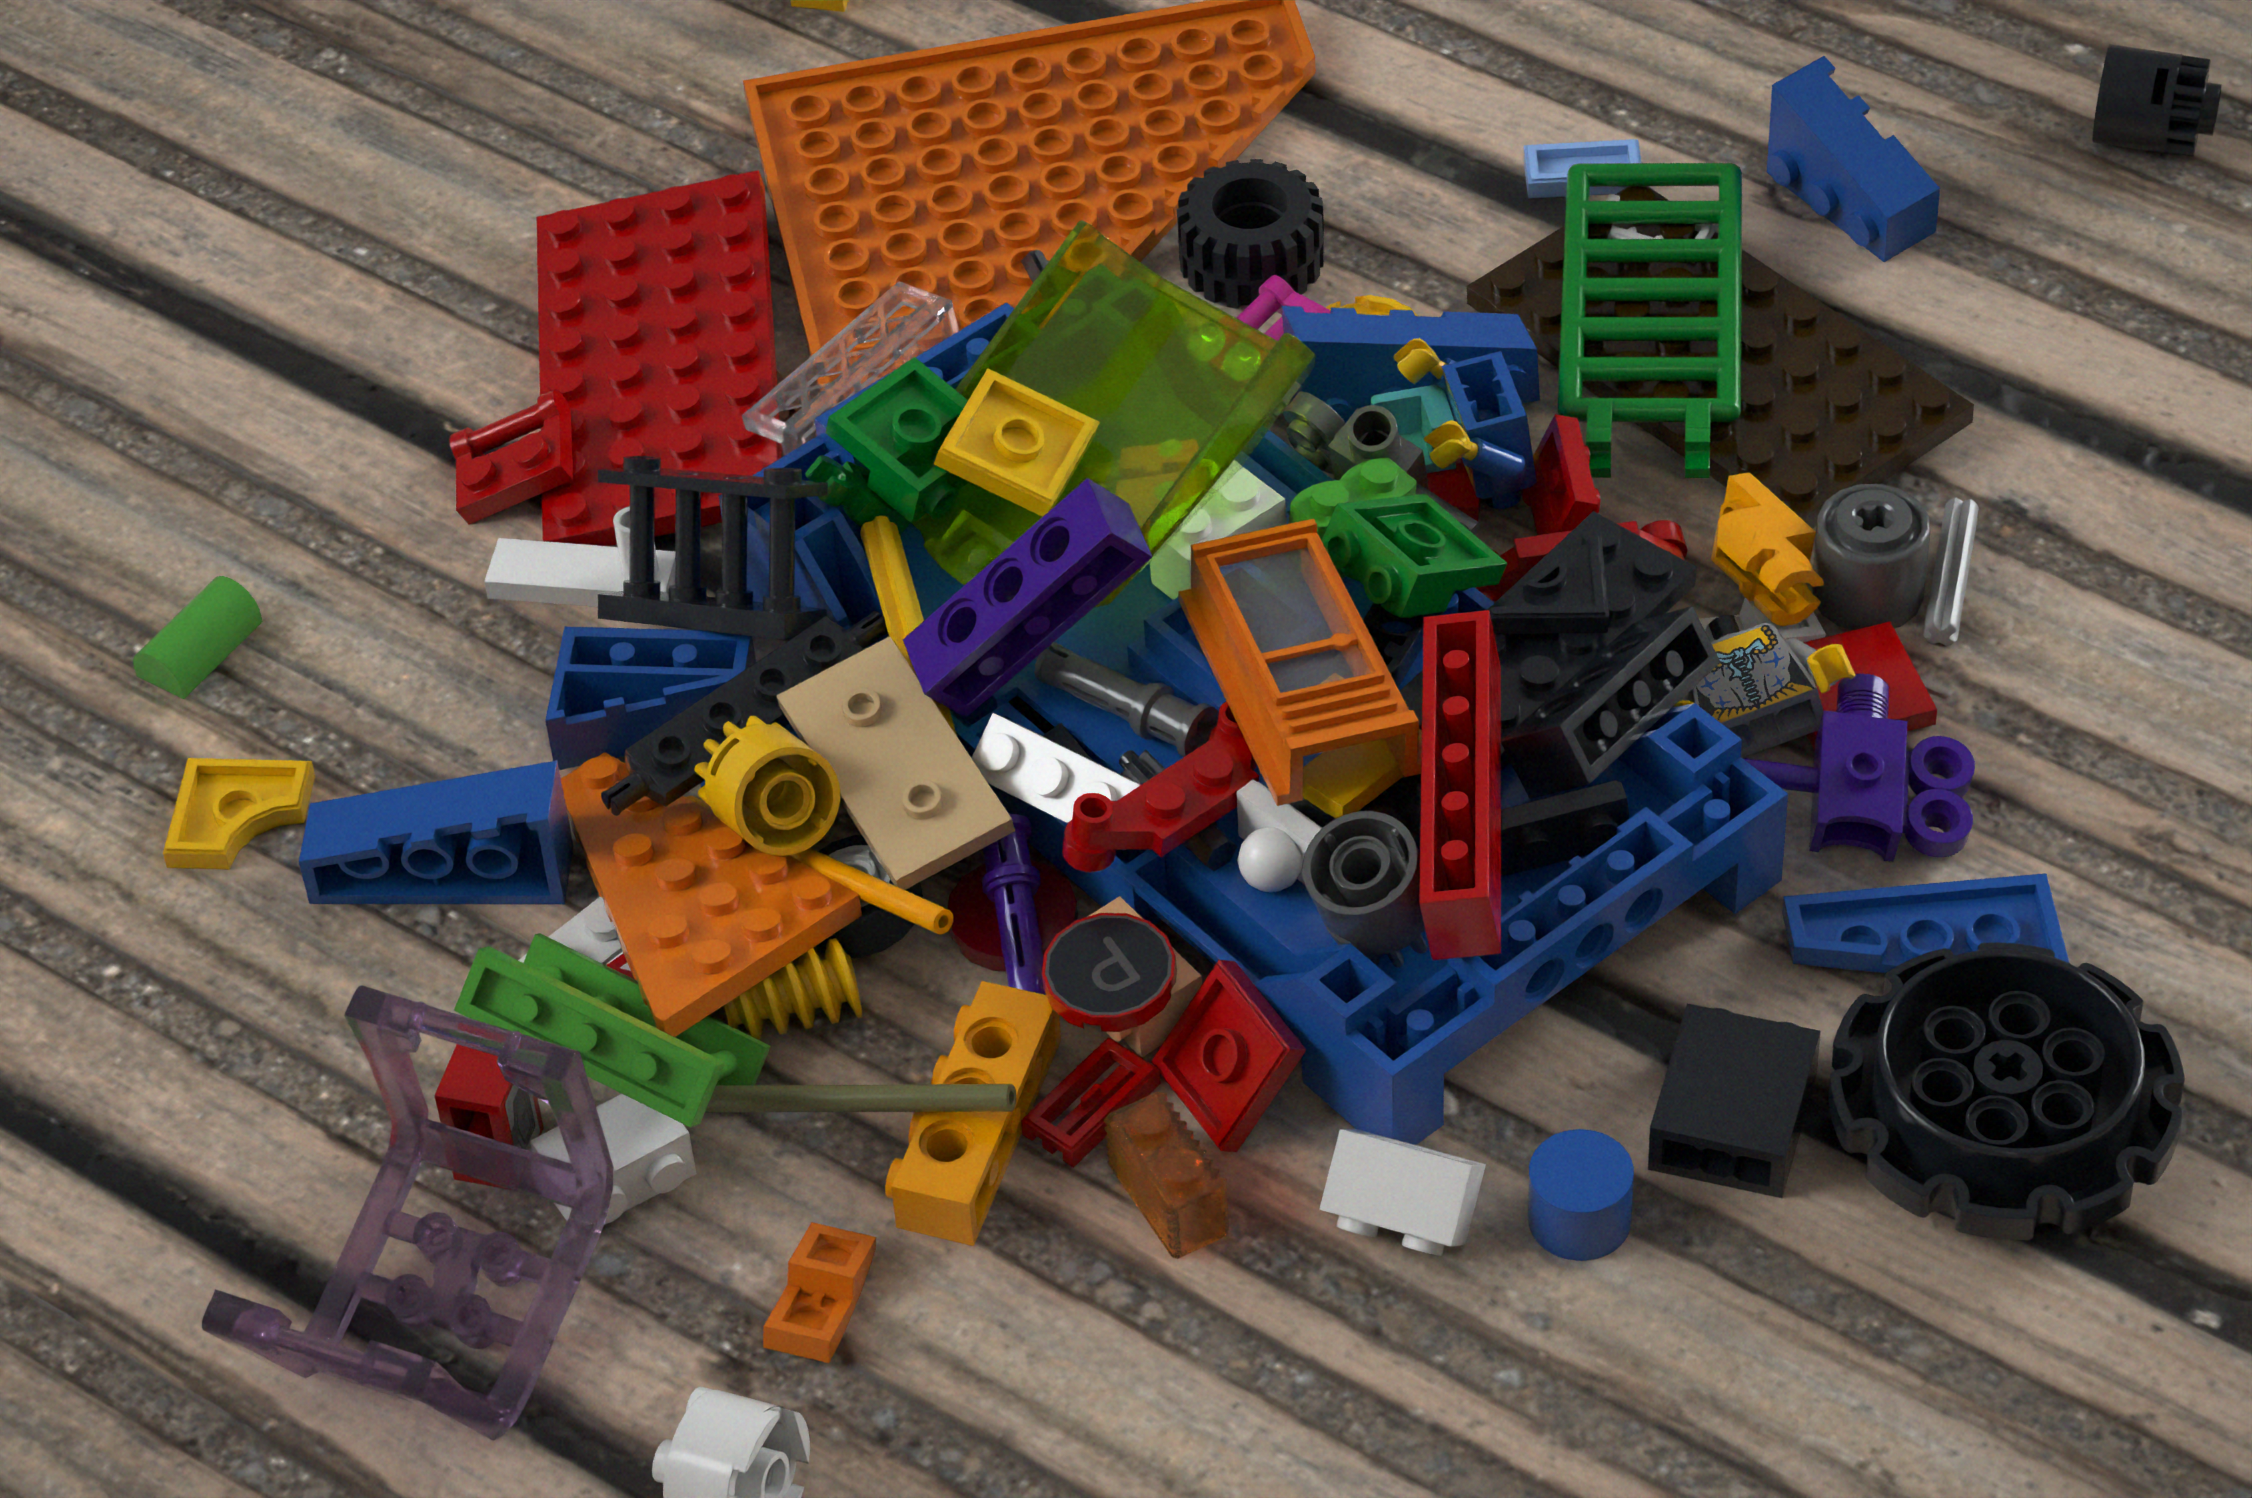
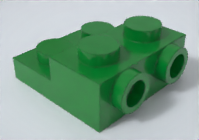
[825,357,981,524]
[1322,494,1507,618]

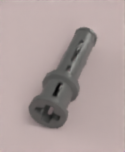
[1034,642,1219,757]

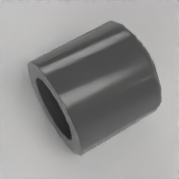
[1812,484,1930,630]

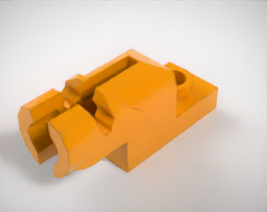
[1711,472,1824,626]

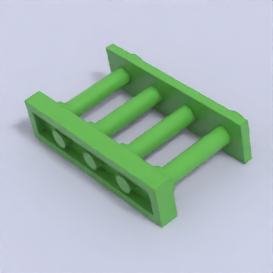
[454,933,771,1128]

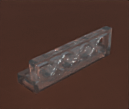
[742,281,959,456]

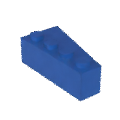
[1281,306,1540,423]
[299,760,574,904]

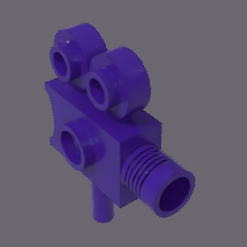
[1743,674,1975,862]

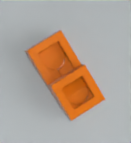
[763,1222,876,1363]

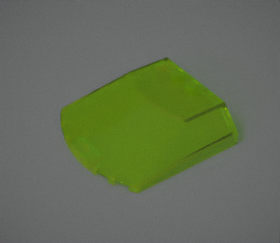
[913,220,1315,608]

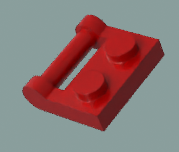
[449,389,573,525]
[1521,414,1601,535]

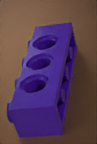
[903,478,1152,718]

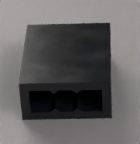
[1648,1003,1821,1198]

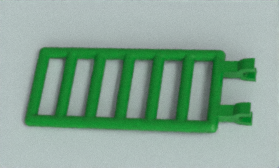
[1557,163,1742,478]

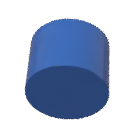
[1528,1129,1634,1261]

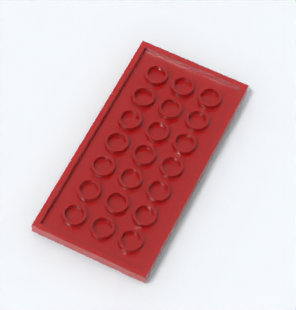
[536,170,782,546]

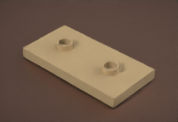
[777,636,1015,890]

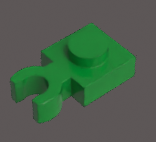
[805,455,910,535]

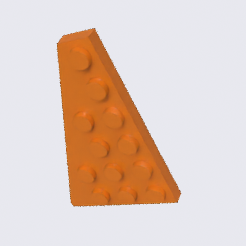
[561,752,862,1037]

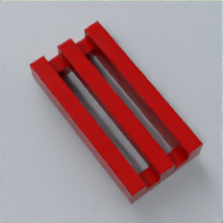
[1021,1037,1161,1168]

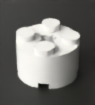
[652,1387,810,1498]

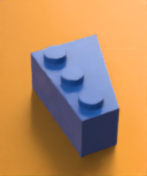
[1767,56,1940,262]
[545,626,756,770]

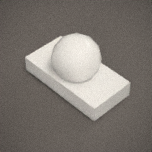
[1237,779,1322,892]

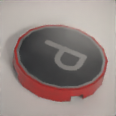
[1042,913,1177,1032]

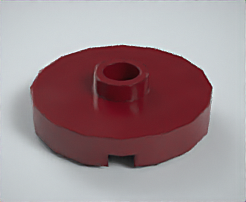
[947,859,1078,971]

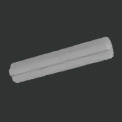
[1924,497,1979,646]

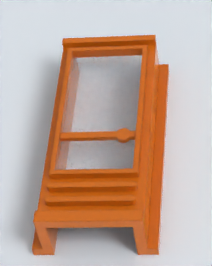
[1178,518,1422,806]

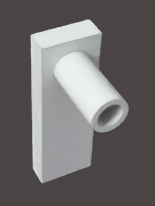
[484,506,675,607]

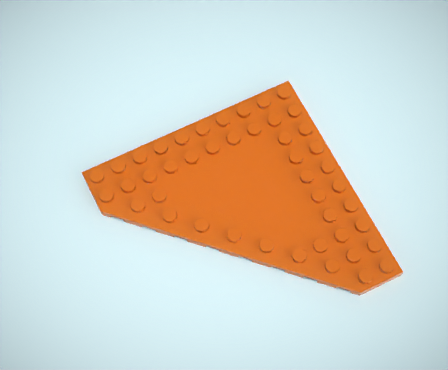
[743,0,1316,413]

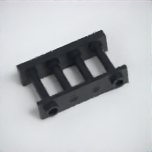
[598,456,828,640]

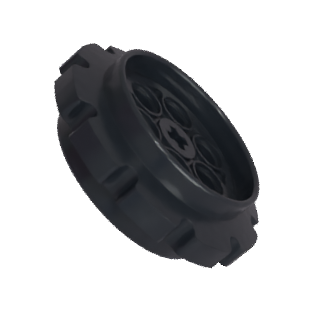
[1828,942,2185,1240]

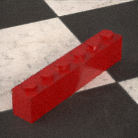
[1419,610,1501,960]

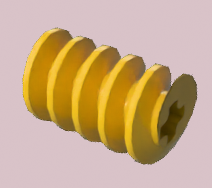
[723,938,863,1040]

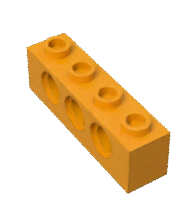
[885,981,1061,1246]

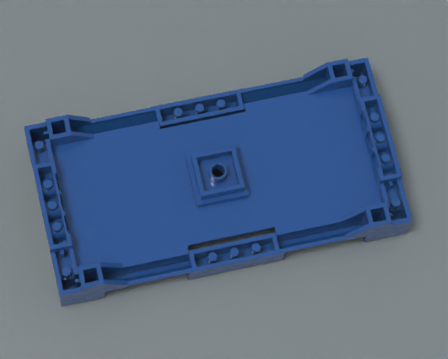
[718,264,1788,1145]

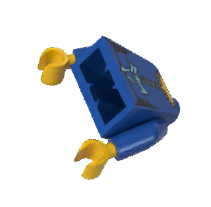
[1393,338,1537,509]

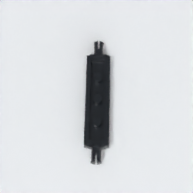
[601,610,888,816]

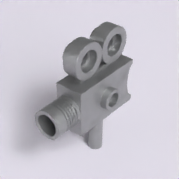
[1283,392,1480,535]

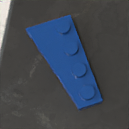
[1782,873,2070,973]

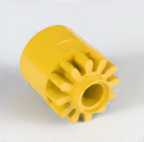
[694,716,841,856]

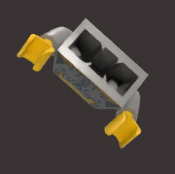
[1673,615,1856,758]

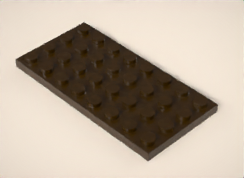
[1466,186,1974,528]

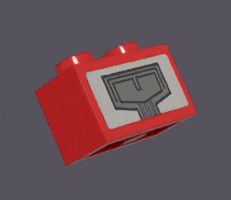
[434,1033,544,1191]

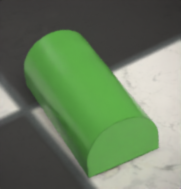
[133,576,263,699]

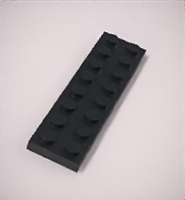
[1289,511,1697,849]

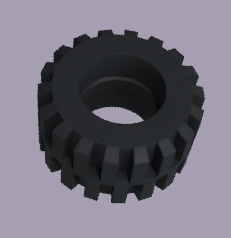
[1177,159,1324,309]

